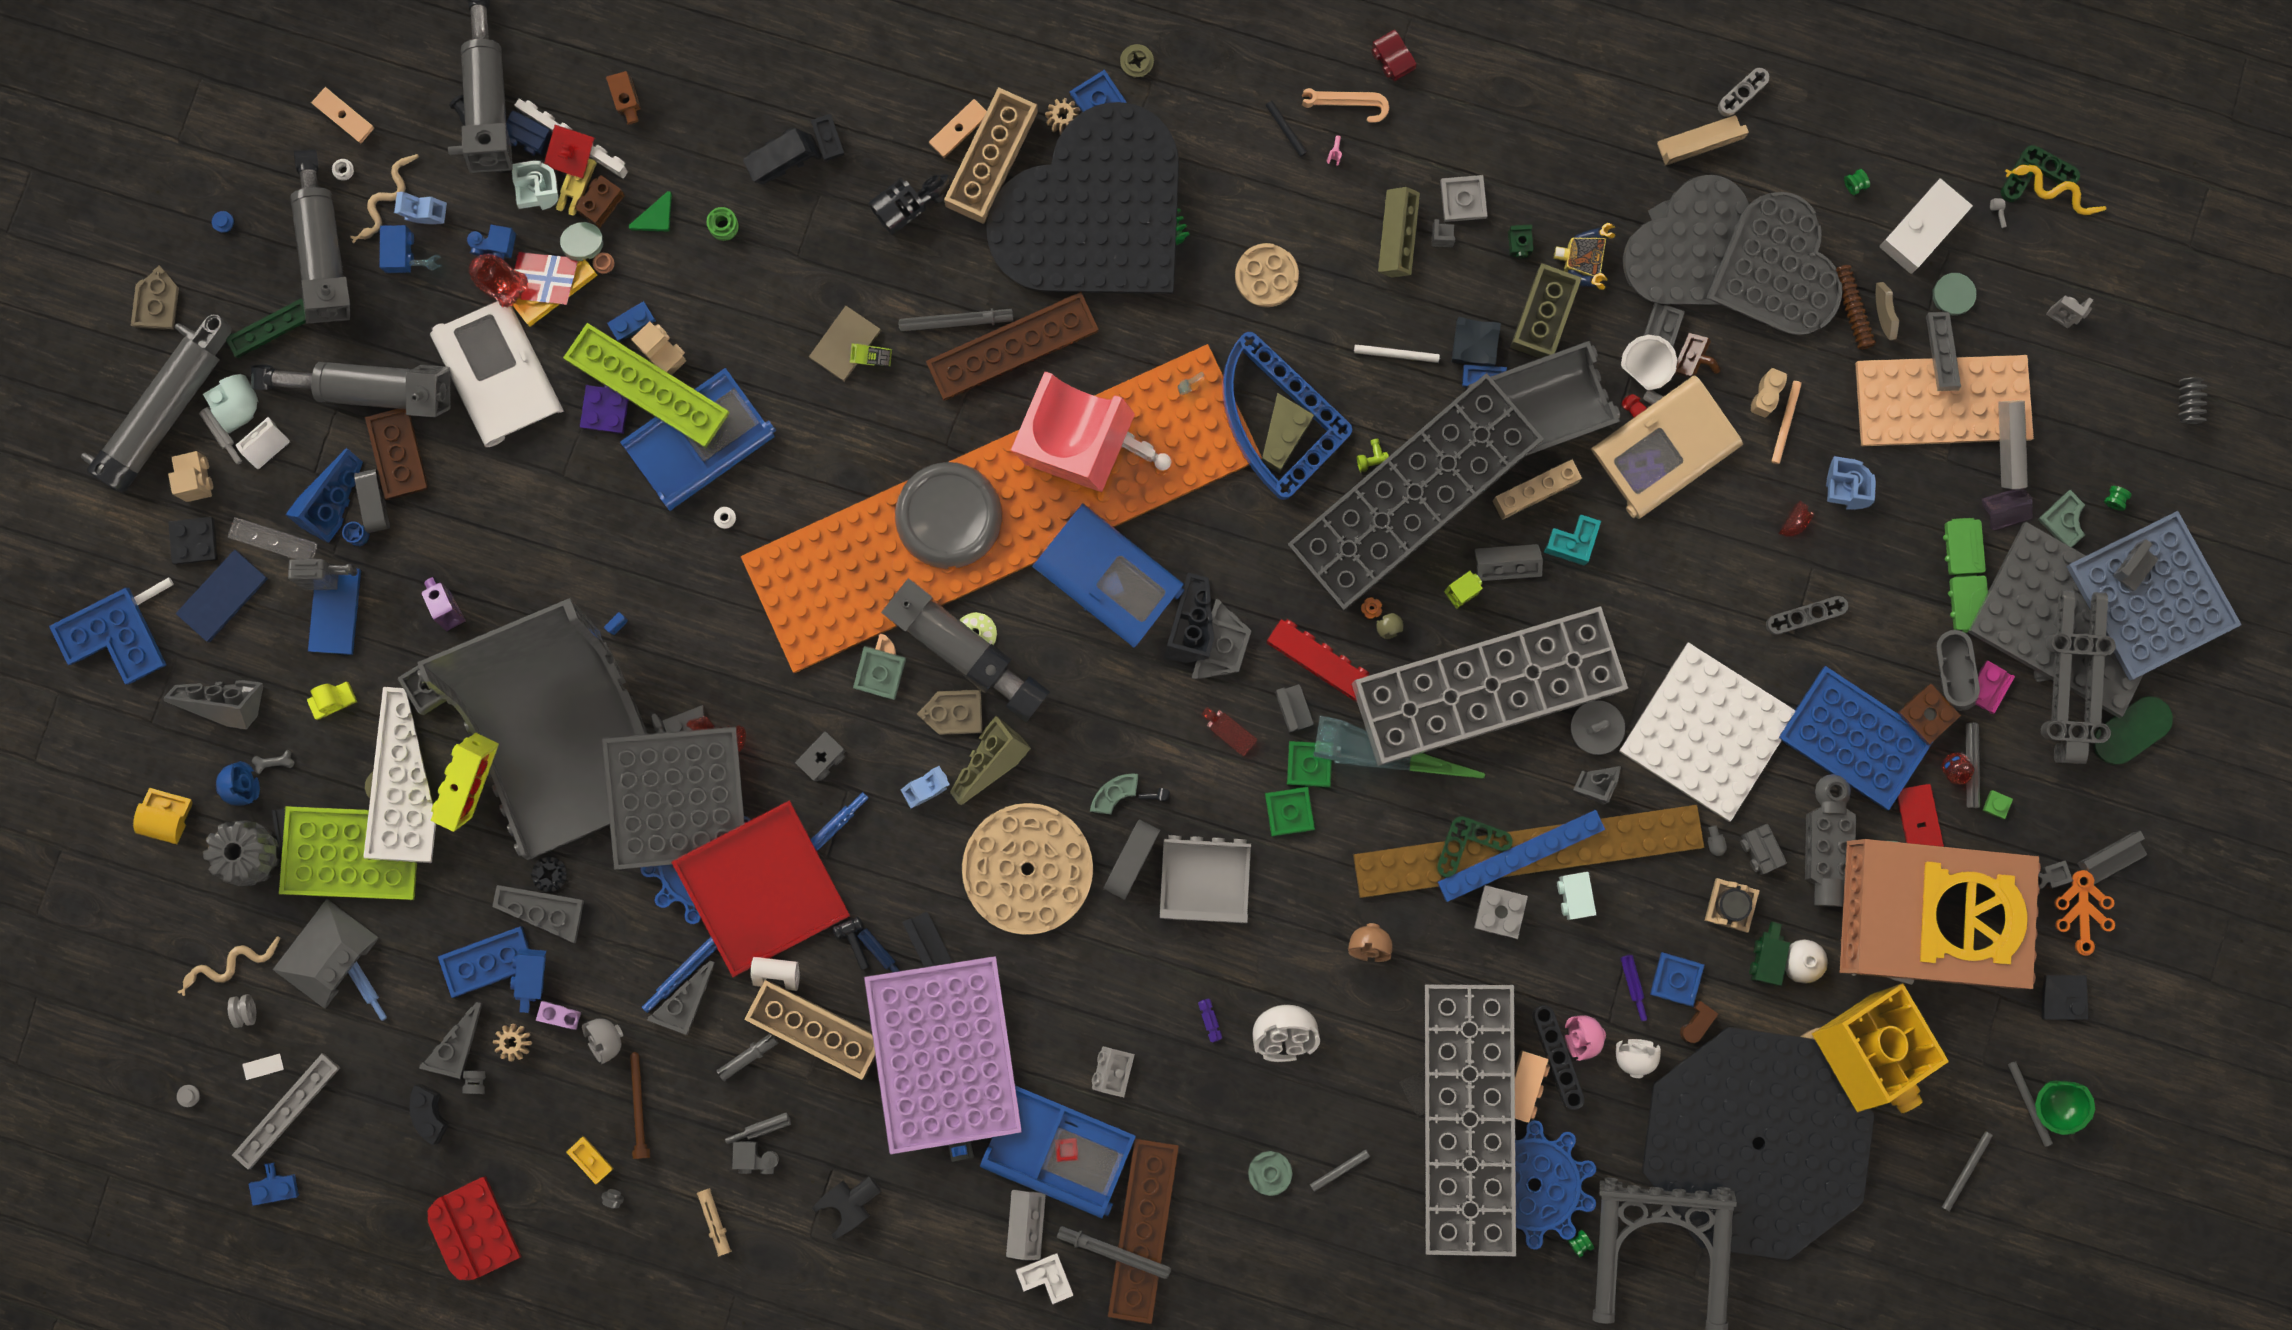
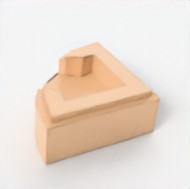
[876,633,896,655]

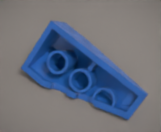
[286,449,363,543]

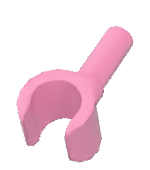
[1327,136,1342,166]

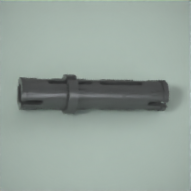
[716,1033,779,1081]

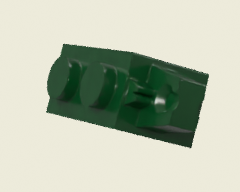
[1749,922,1790,986]

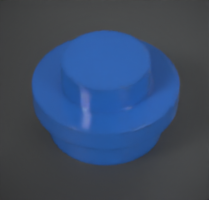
[212,211,234,233]

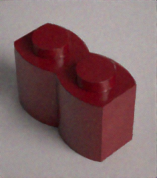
[1371,29,1416,81]

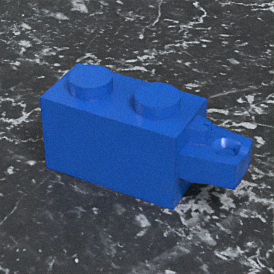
[510,949,546,1013]

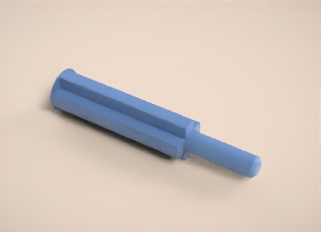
[348,961,387,1021]

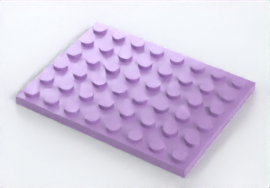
[864,956,1022,1154]

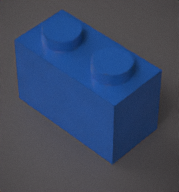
[380,225,414,273]

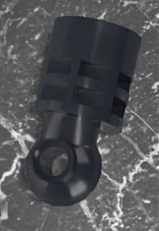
[868,174,949,235]

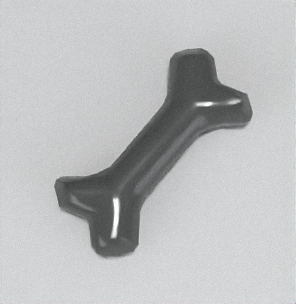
[252,750,295,774]

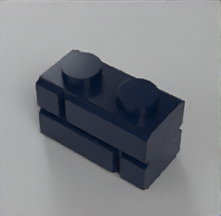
[506,110,553,156]

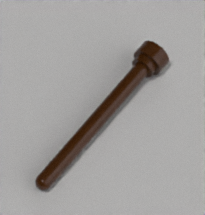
[630,1052,650,1159]

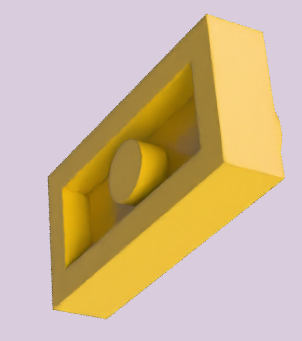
[567,1136,614,1184]

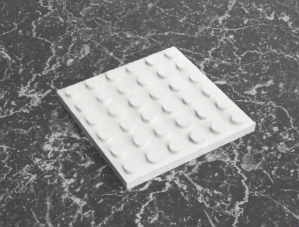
[1619,643,1795,822]

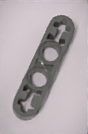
[1766,596,1848,635]

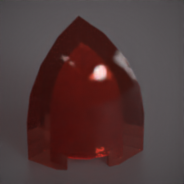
[1778,501,1814,536]

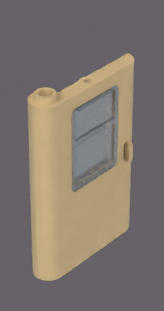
[1591,376,1743,519]

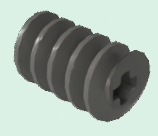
[2178,378,2207,424]

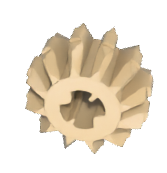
[1045,98,1080,135]
[493,1024,532,1061]

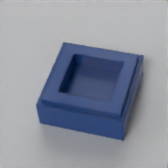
[604,612,628,635]

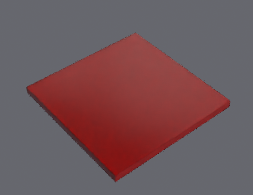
[671,800,850,977]

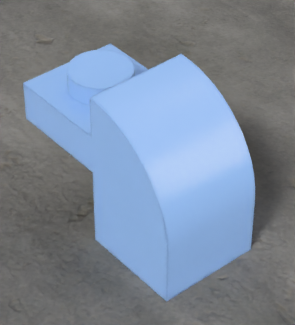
[394,192,447,224]
[901,766,950,808]

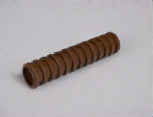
[1836,265,1876,350]

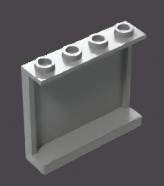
[1160,835,1251,923]

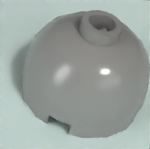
[582,1019,623,1064]

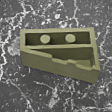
[1262,393,1314,474]

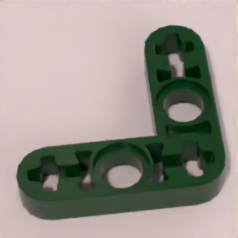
[2001,145,2080,202]
[1436,816,1513,878]

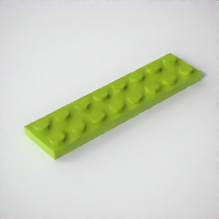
[563,323,730,448]

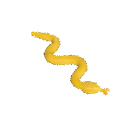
[2005,165,2106,215]

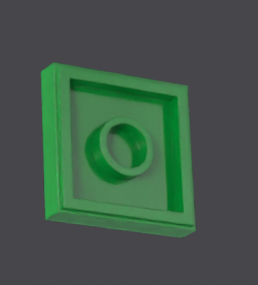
[1287,741,1333,787]
[1265,787,1315,837]

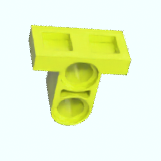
[307,682,357,720]

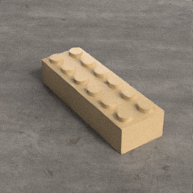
[944,87,1038,224]
[744,980,876,1080]

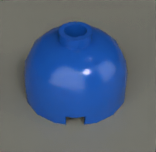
[216,761,260,806]

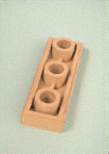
[311,87,375,144]
[929,99,987,158]

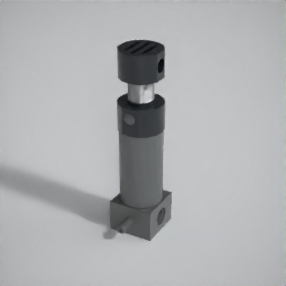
[881,578,1050,723]

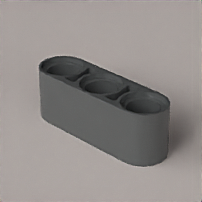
[354,469,390,533]

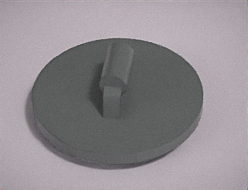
[1570,701,1625,755]

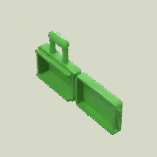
[1943,518,1989,633]

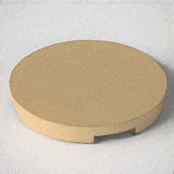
[1235,243,1299,307]

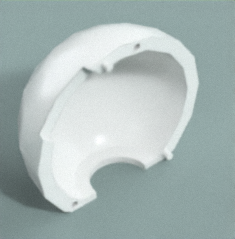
[1621,335,1677,390]

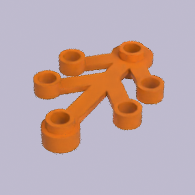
[2054,870,2115,956]

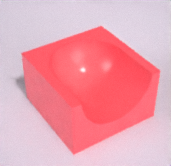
[1011,372,1135,492]

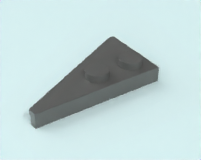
[647,961,716,1035]
[419,1002,483,1079]

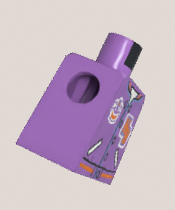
[422,577,465,631]

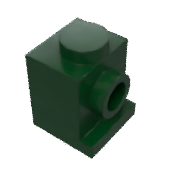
[1508,225,1533,259]

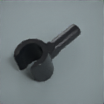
[1139,788,1170,801]

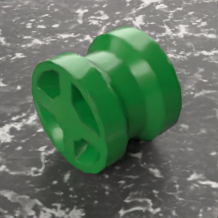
[1844,169,1870,195]
[2104,486,2132,511]
[1567,1230,1594,1258]

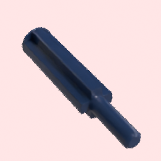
[857,928,900,972]

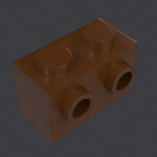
[575,175,625,228]

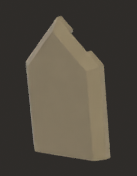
[131,265,179,330]
[917,690,982,735]

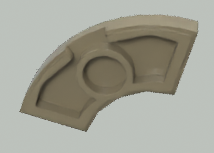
[1876,282,1899,340]

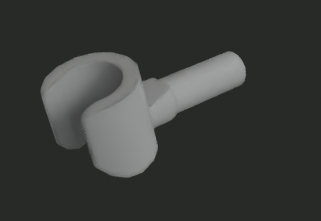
[1990,198,2007,228]

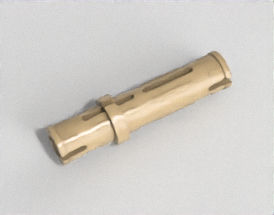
[697,1188,732,1256]

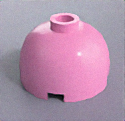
[1565,1016,1606,1061]

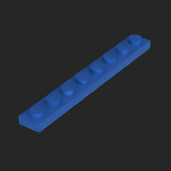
[1437,810,1605,902]

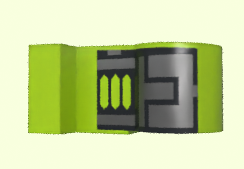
[850,343,892,366]

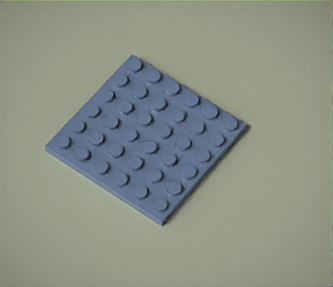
[2066,511,2242,681]

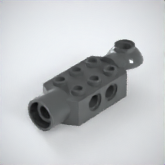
[1805,774,1856,907]

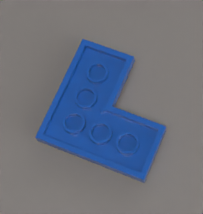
[49,588,166,684]

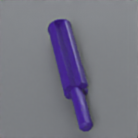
[1620,955,1647,1021]

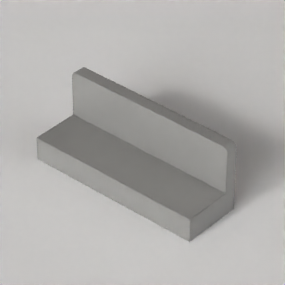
[1006,1190,1046,1260]

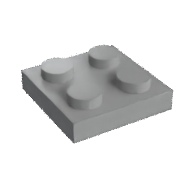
[1440,175,1487,222]

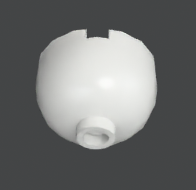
[1785,940,1828,983]
[1616,1039,1661,1078]

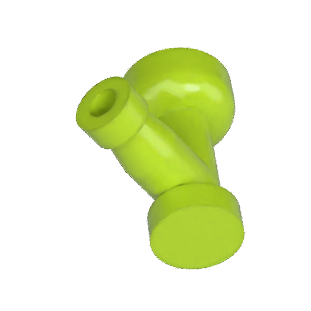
[1357,439,1389,473]

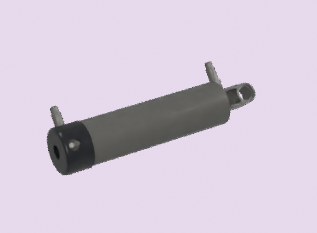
[81,314,232,494]

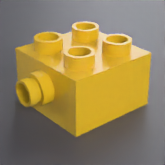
[1812,983,1949,1113]

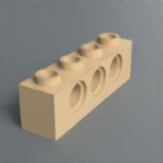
[1493,459,1582,520]

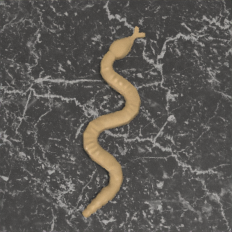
[350,154,419,243]
[178,936,280,996]

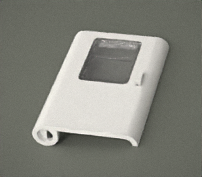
[430,299,564,447]

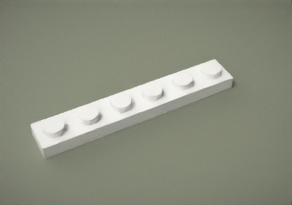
[514,99,628,178]

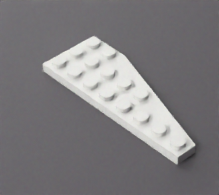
[364,687,436,863]

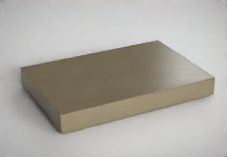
[809,306,881,382]

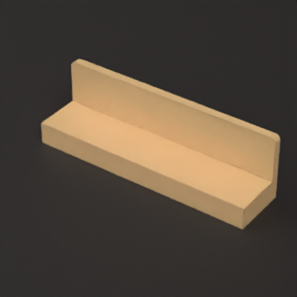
[1657,115,1749,166]

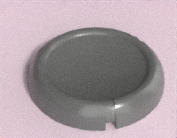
[895,462,1002,569]

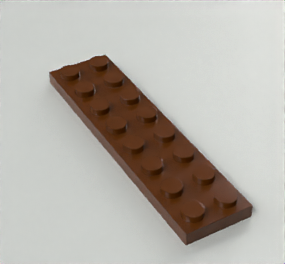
[926,292,1099,401]
[1108,1138,1179,1324]

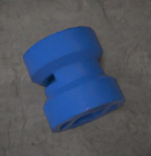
[342,522,369,546]

